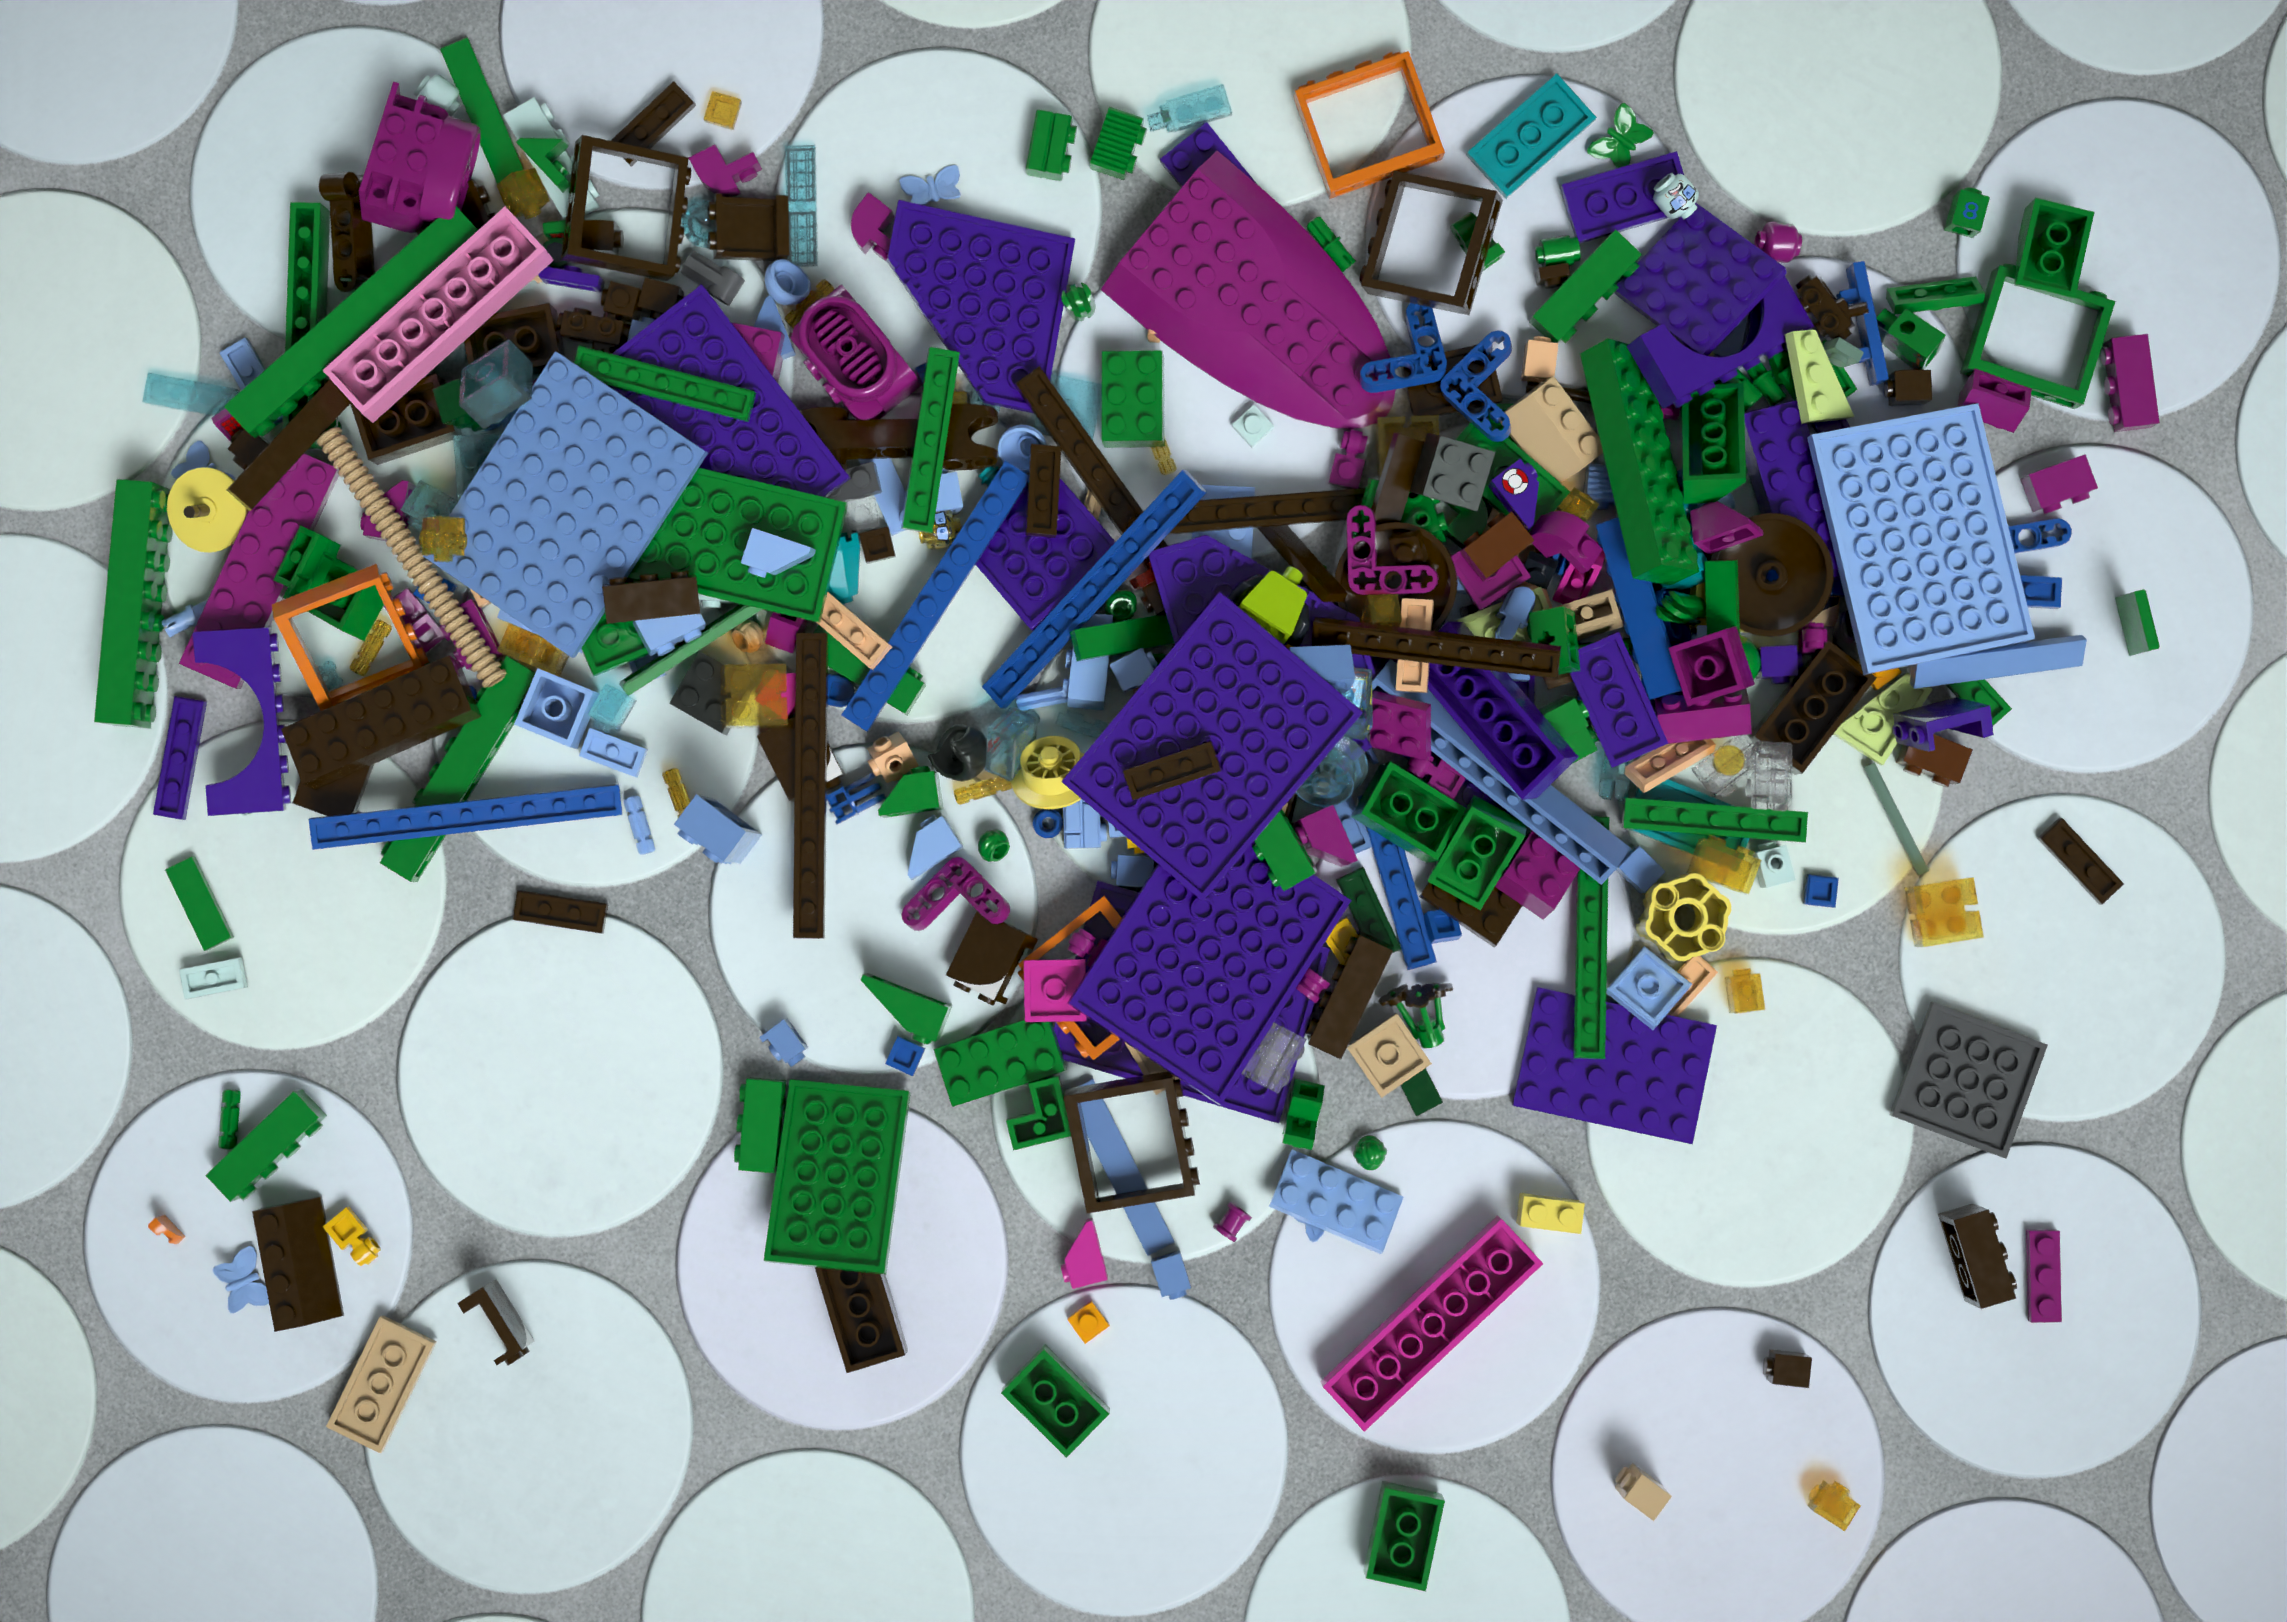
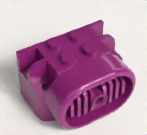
[359,82,481,233]
[790,284,921,420]

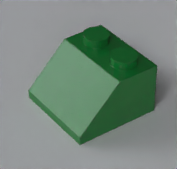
[878,766,944,818]

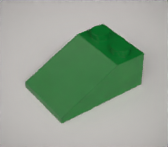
[2014,198,2095,300]
[283,558,392,641]
[1427,795,1527,910]
[861,973,952,1045]

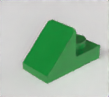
[516,138,570,193]

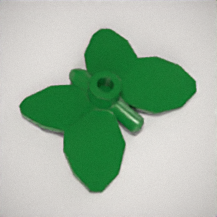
[1587,103,1654,168]

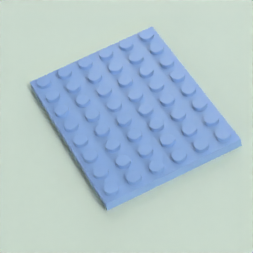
[1807,403,2035,675]

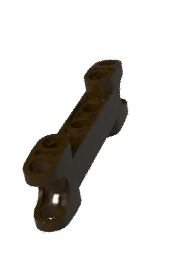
[799,404,998,471]

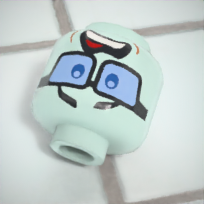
[1653,173,1699,219]

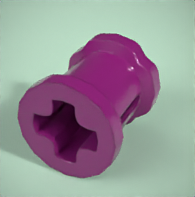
[1213,1202,1252,1242]

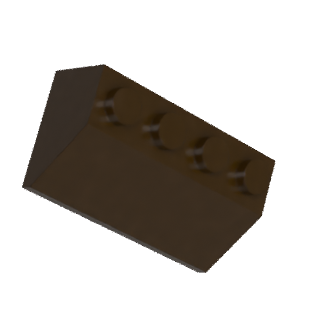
[252,1196,344,1332]

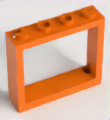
[1294,51,1445,199]
[272,564,429,711]
[1017,896,1122,1060]

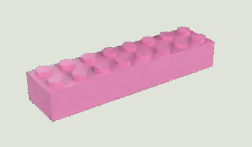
[322,206,554,423]

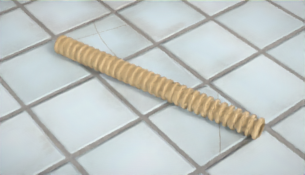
[317,427,507,688]

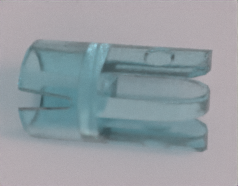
[1598,751,1633,801]

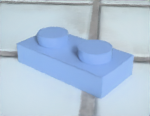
[579,728,648,777]

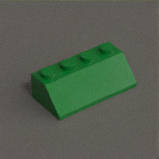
[1682,383,1746,504]

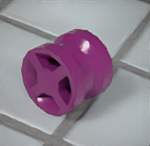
[1296,968,1330,1003]

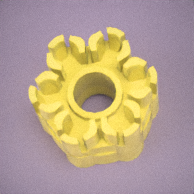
[1636,873,1731,961]

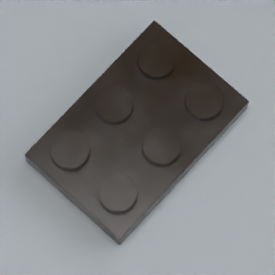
[1402,345,1503,422]
[1419,882,1522,947]

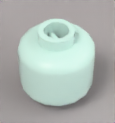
[414,75,461,117]

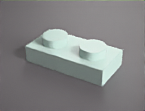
[179,958,248,999]

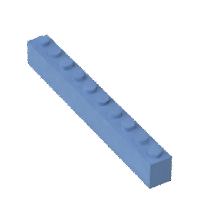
[1365,659,1630,885]

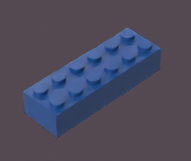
[1596,517,1692,700]

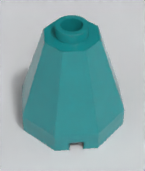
[828,530,861,604]

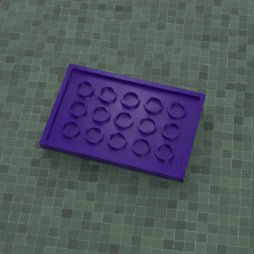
[1512,987,1717,1145]

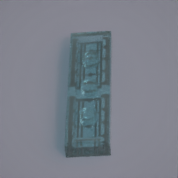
[785,145,818,267]

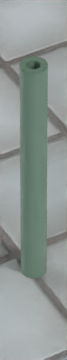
[1864,762,1929,876]

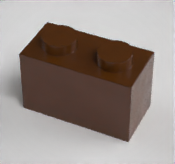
[1461,512,1535,581]
[1896,734,1973,787]

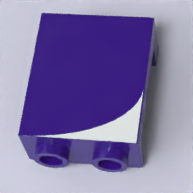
[1893,697,1994,752]

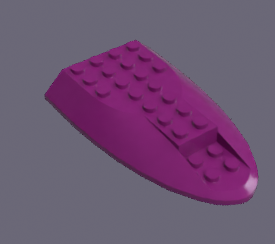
[1100,151,1396,429]

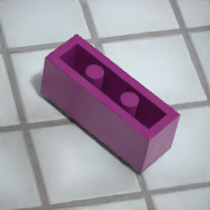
[2100,334,2160,432]
[1654,688,1752,744]

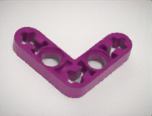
[1347,505,1439,595]
[901,857,1010,931]

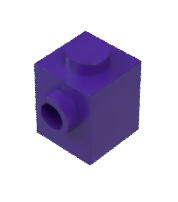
[1756,645,1803,684]

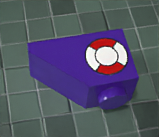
[1488,459,1539,531]

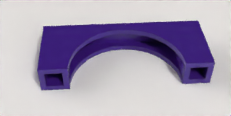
[1627,276,1814,409]
[193,627,291,816]

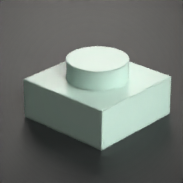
[1232,405,1274,448]

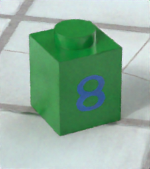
[1944,187,1990,238]

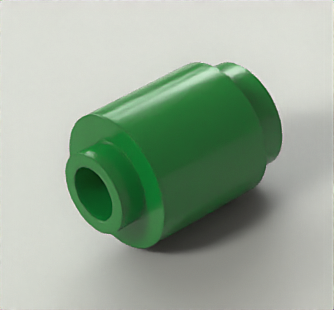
[1535,235,1581,267]

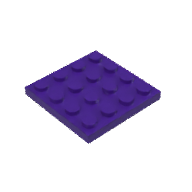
[1615,203,1787,356]
[976,478,1116,631]

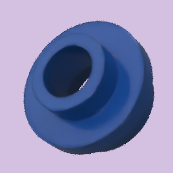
[1033,809,1063,838]

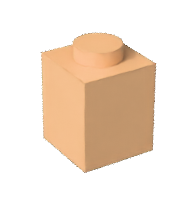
[1521,336,1559,383]

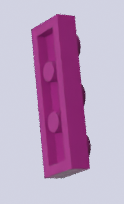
[2026,1230,2062,1323]

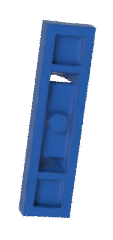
[1836,261,1889,386]

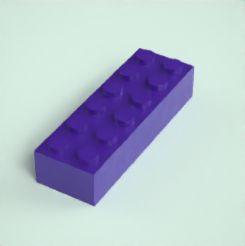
[1744,400,1841,582]
[1428,621,1579,800]

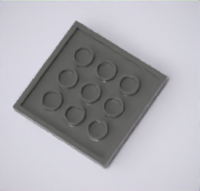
[1889,1002,2048,1159]

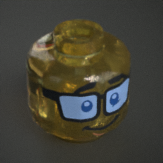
[918,510,961,550]

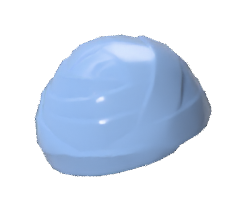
[764,259,811,305]
[998,424,1047,473]

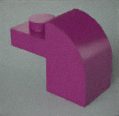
[689,144,762,197]
[851,192,895,262]
[1529,511,1603,573]

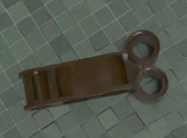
[318,172,375,292]

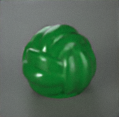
[1105,590,1137,621]
[978,829,1010,862]
[1353,1135,1387,1171]

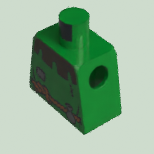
[1876,308,1946,370]

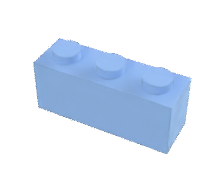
[1062,613,1113,710]

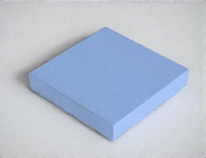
[1606,946,1692,1030]

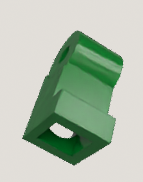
[1450,212,1505,272]

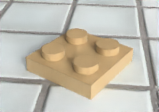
[1347,1013,1432,1098]

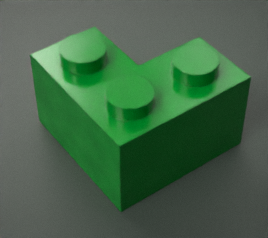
[1538,695,1599,764]
[1006,1075,1071,1151]

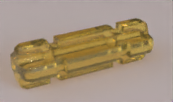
[784,279,835,329]
[1151,437,1177,475]
[350,619,392,676]
[662,768,690,818]
[954,773,1012,805]

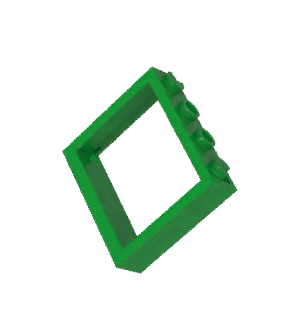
[1960,264,2116,410]

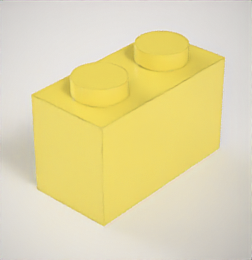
[1516,1193,1585,1234]

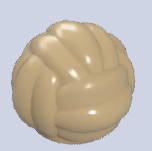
[732,619,764,653]

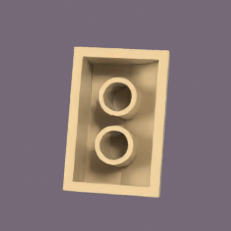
[1500,376,1603,483]

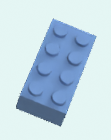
[674,794,762,865]

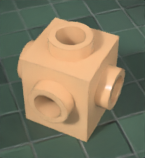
[867,731,919,783]

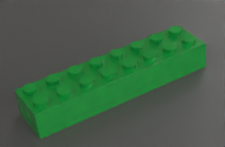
[1580,338,1700,585]
[94,479,173,729]

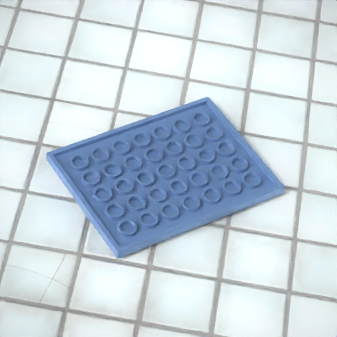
[423,351,708,658]

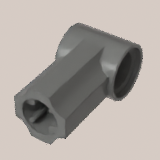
[681,251,745,306]

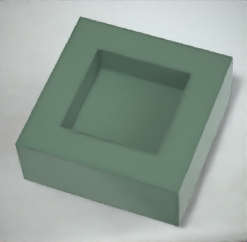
[1823,337,1864,367]

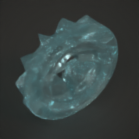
[682,200,713,249]

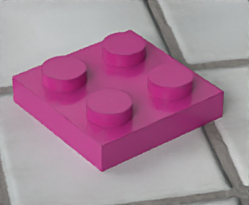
[1024,959,1087,1022]

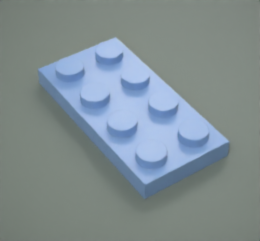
[1269,1149,1404,1254]

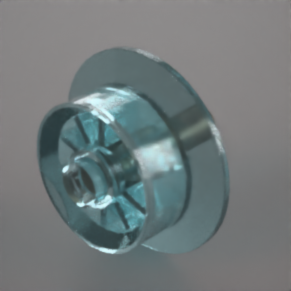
[1296,736,1368,807]

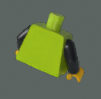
[1227,566,1310,649]

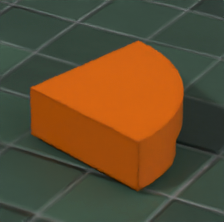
[148,1215,186,1244]

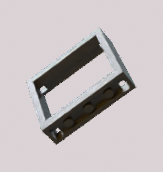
[561,135,691,281]
[1359,171,1503,316]
[1063,1071,1200,1214]

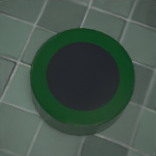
[543,238,570,269]

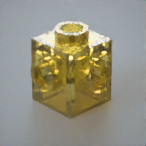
[496,168,550,219]
[419,516,467,562]

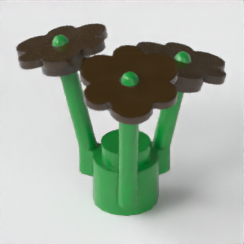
[1378,983,1453,1048]

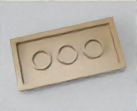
[326,1315,437,1453]

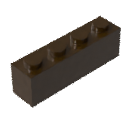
[1305,931,1393,1059]

